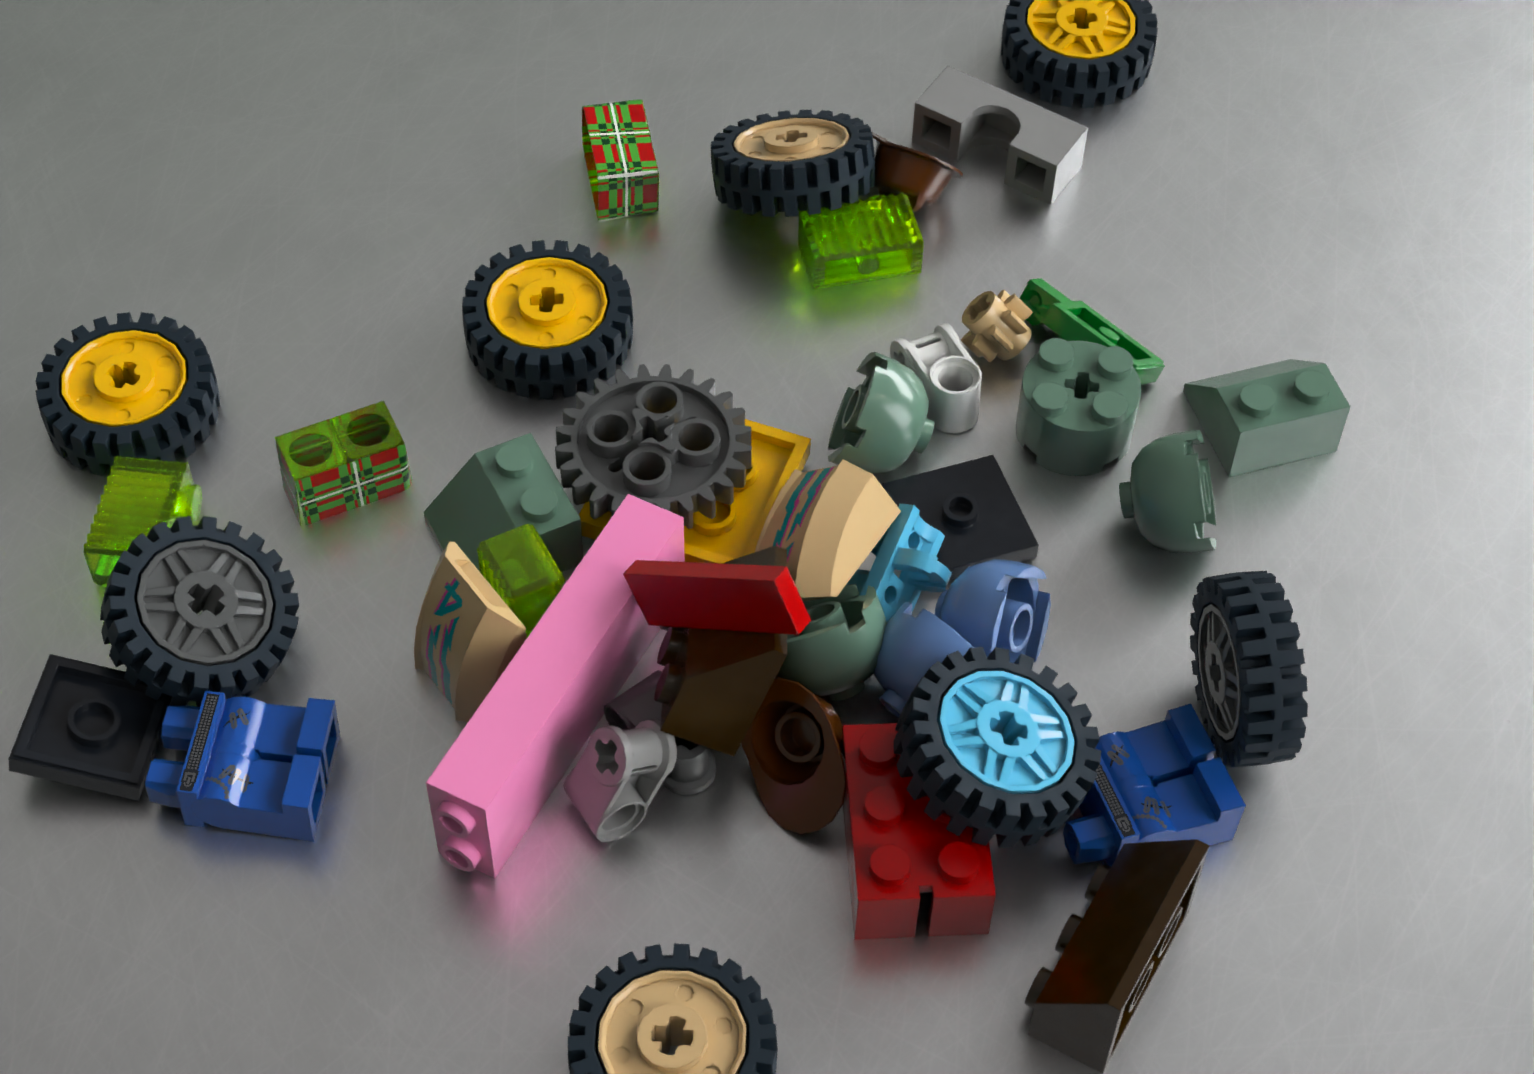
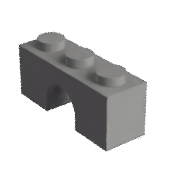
[912,66,1088,205]

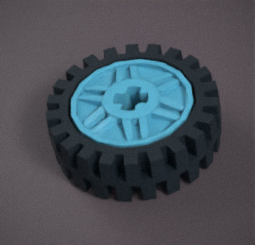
[893,647,1101,848]

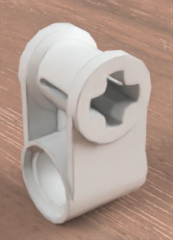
[890,323,982,434]

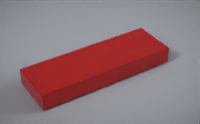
[623,560,811,635]

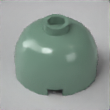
[828,352,935,474]
[1119,430,1216,553]
[776,584,887,701]

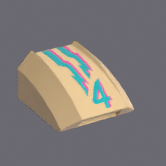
[755,459,901,601]
[414,541,527,722]

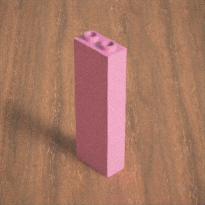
[426,494,685,878]

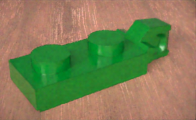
[1020,278,1165,385]

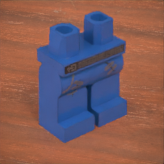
[145,691,340,842]
[1063,703,1246,866]

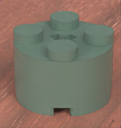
[1016,338,1141,476]

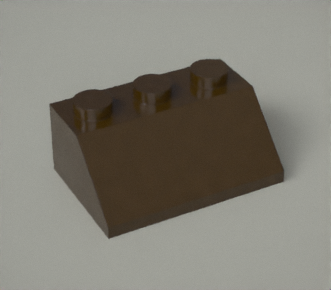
[654,545,787,757]
[1025,839,1210,1073]

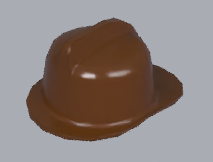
[872,132,963,213]
[741,678,846,834]

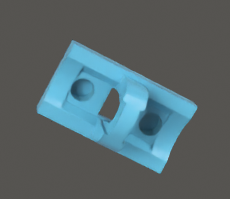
[846,503,952,623]

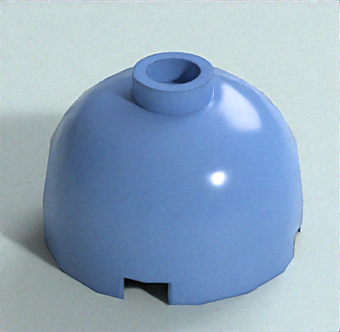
[935,559,1051,663]
[874,601,973,718]

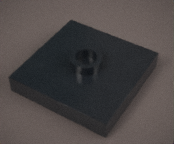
[882,455,1039,581]
[9,654,172,801]

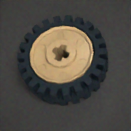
[711,110,875,217]
[568,943,778,1074]

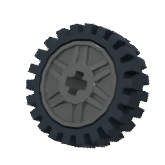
[100,516,299,707]
[1190,571,1308,768]

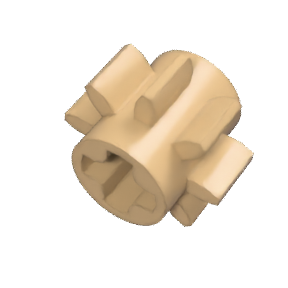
[961,290,1033,362]

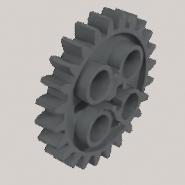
[555,364,752,529]

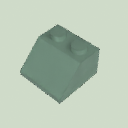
[1183,359,1351,477]
[424,433,583,596]

